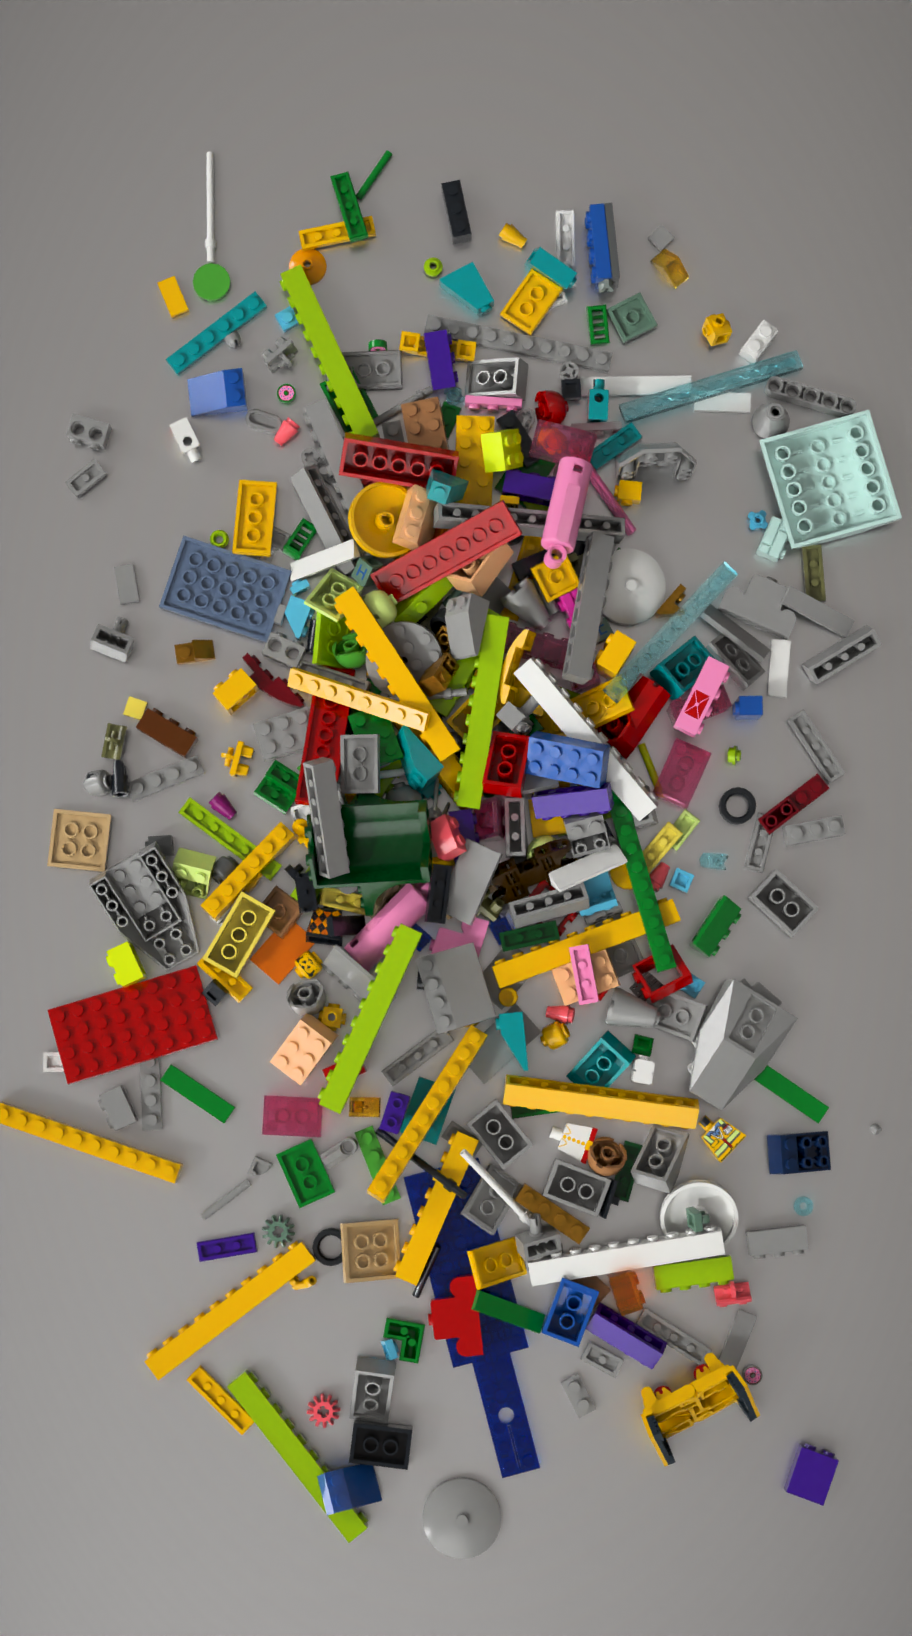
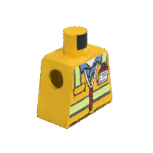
[698,1115,746,1163]

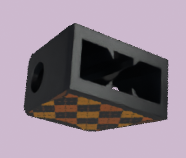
[306,906,343,946]

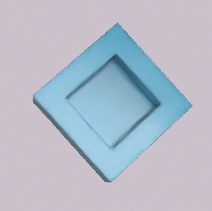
[275,306,299,333]
[290,579,311,597]
[669,868,695,893]
[680,973,705,999]
[380,1338,399,1360]

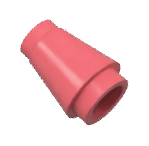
[274,417,300,446]
[649,862,670,892]
[546,1005,575,1024]

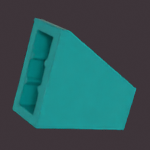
[524,247,577,289]
[439,262,494,315]
[426,469,469,505]

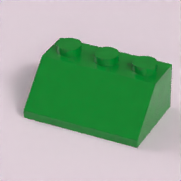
[689,895,741,958]

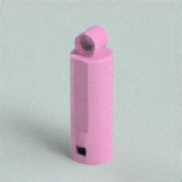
[541,457,593,569]
[344,882,429,972]

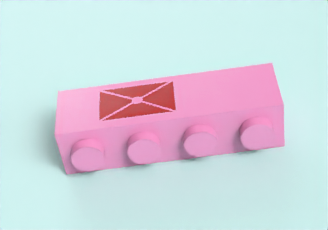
[673,656,730,738]

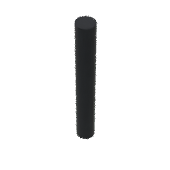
[412,1244,441,1298]

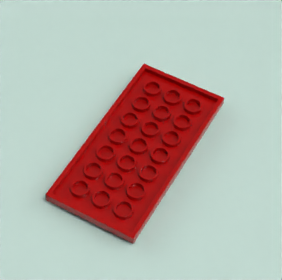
[47,965,218,1085]

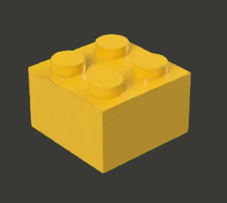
[212,668,259,715]

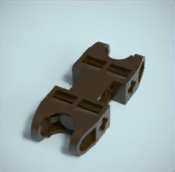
[489,838,578,904]

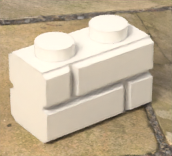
[739,320,778,365]
[630,1055,655,1085]

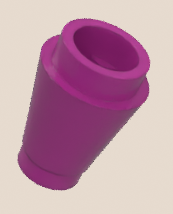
[209,792,237,820]

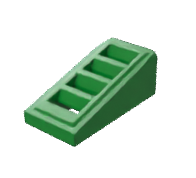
[586,305,610,345]
[283,518,317,561]

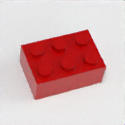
[482,731,530,798]

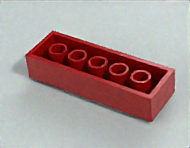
[339,432,459,488]

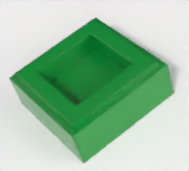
[631,1034,654,1057]

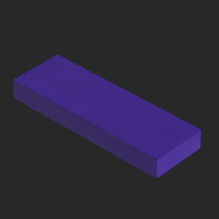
[197,1232,258,1262]

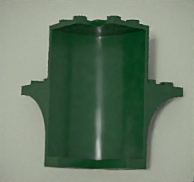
[305,793,432,916]

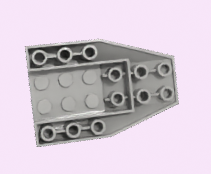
[615,442,697,481]
[88,841,200,971]
[688,979,798,1110]

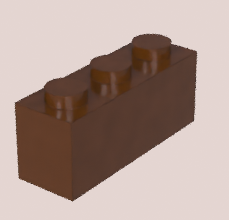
[136,708,198,759]

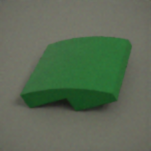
[254,760,299,815]

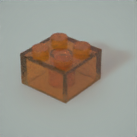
[607,1270,646,1316]

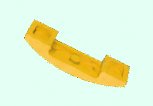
[399,331,476,361]
[500,629,536,705]

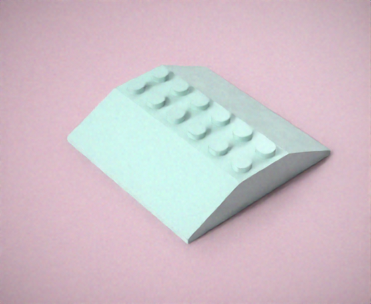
[759,410,902,549]

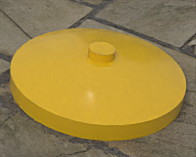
[348,482,411,558]

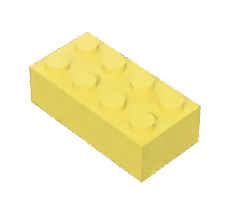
[202,891,276,978]

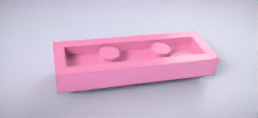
[465,395,522,413]
[569,944,599,1005]

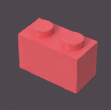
[430,814,467,862]

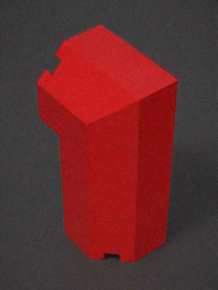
[596,674,671,759]

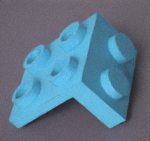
[579,871,618,916]

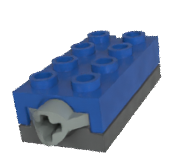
[585,203,620,293]

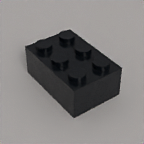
[349,1420,413,1470]

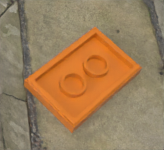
[250,923,315,985]

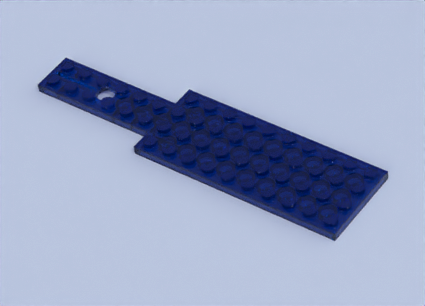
[403,1157,540,1478]

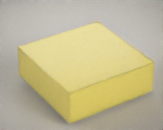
[123,696,148,720]

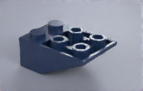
[767,1131,831,1174]

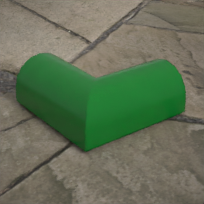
[383,1317,425,1364]

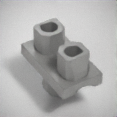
[262,337,298,373]

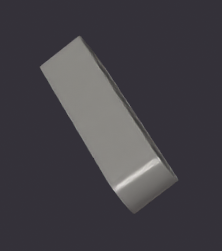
[764,376,857,417]

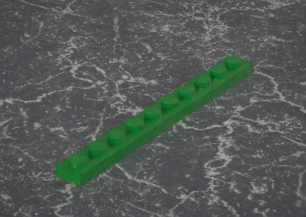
[609,790,676,973]

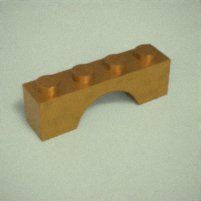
[514,1183,590,1244]

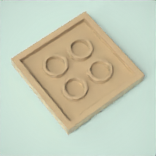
[47,809,112,872]
[340,1219,400,1283]

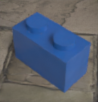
[732,696,763,720]

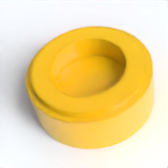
[498,987,518,1007]

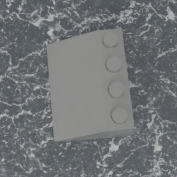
[415,943,496,1034]
[323,945,396,1002]

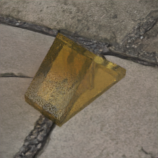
[650,249,689,289]
[349,1097,381,1117]

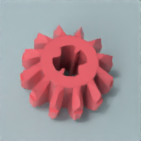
[307,1393,340,1428]

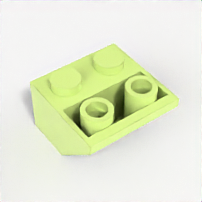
[172,847,216,899]

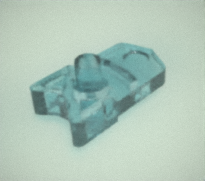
[700,853,728,870]

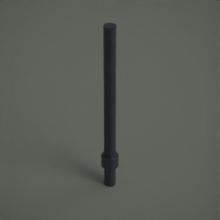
[375,1128,467,1199]

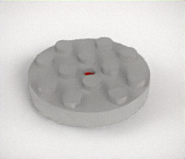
[366,621,443,697]

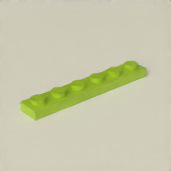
[178,798,282,881]

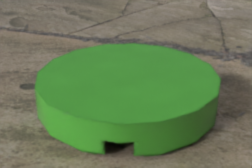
[193,263,231,302]

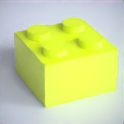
[481,428,524,473]
[106,941,148,987]

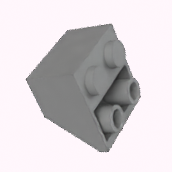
[562,812,611,859]

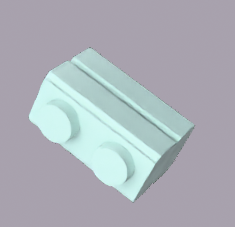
[756,516,789,562]

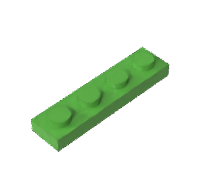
[355,1125,401,1205]

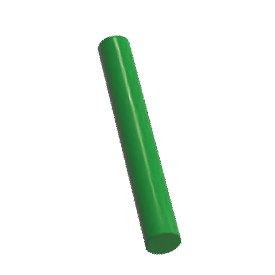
[356,150,392,201]

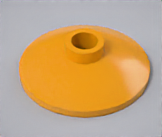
[289,249,327,285]

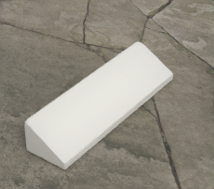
[290,539,361,582]
[549,844,628,892]

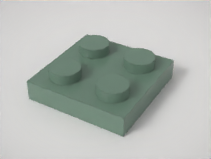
[607,292,658,344]

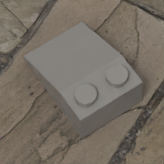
[464,357,528,401]
[445,593,490,661]
[631,1124,689,1194]
[349,1356,396,1423]

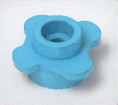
[748,510,768,530]

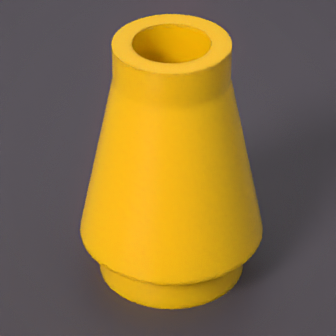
[498,223,527,248]

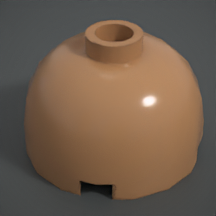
[587,1137,627,1177]

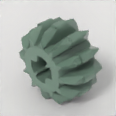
[262,1214,295,1248]

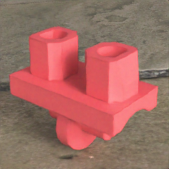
[713,1281,752,1307]

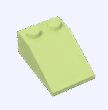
[304,568,364,622]

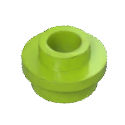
[424,257,443,277]
[210,530,229,548]
[728,746,741,765]

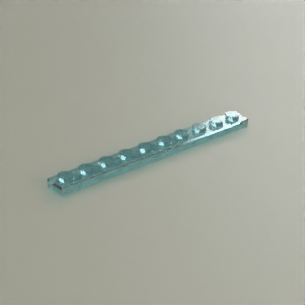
[619,350,803,424]
[603,561,738,703]

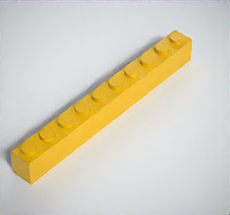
[334,586,461,762]
[491,897,681,989]
[367,1025,488,1203]
[503,1074,699,1129]
[0,1101,183,1184]
[144,1240,316,1380]

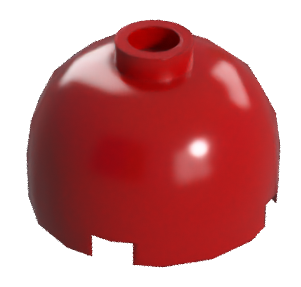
[535,390,569,429]

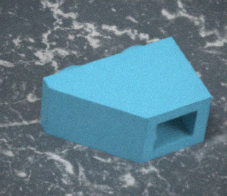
[285,595,315,641]

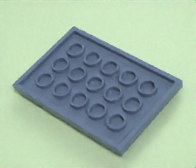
[159,535,292,643]

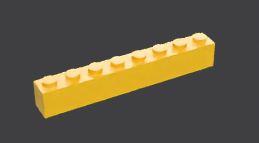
[393,1131,479,1286]

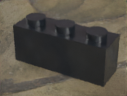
[441,180,472,244]

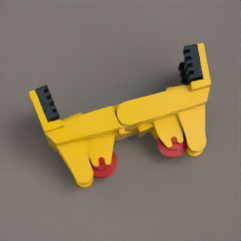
[640,1353,760,1466]

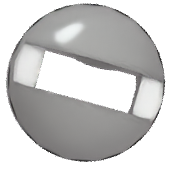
[224,331,241,348]

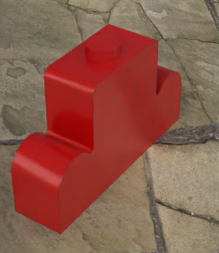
[428,1274,484,1357]

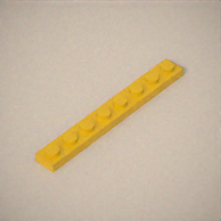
[287,667,431,732]

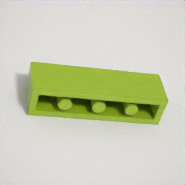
[652,1255,734,1293]

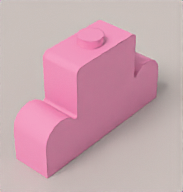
[429,917,489,958]

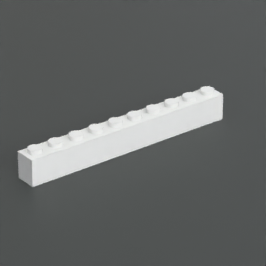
[513,656,659,821]
[528,1225,725,1286]

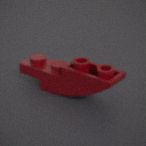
[242,653,305,709]
[758,774,830,835]

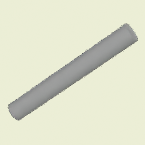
[200,1179,251,1220]

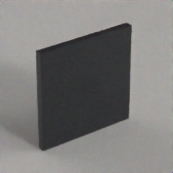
[598,1178,620,1219]

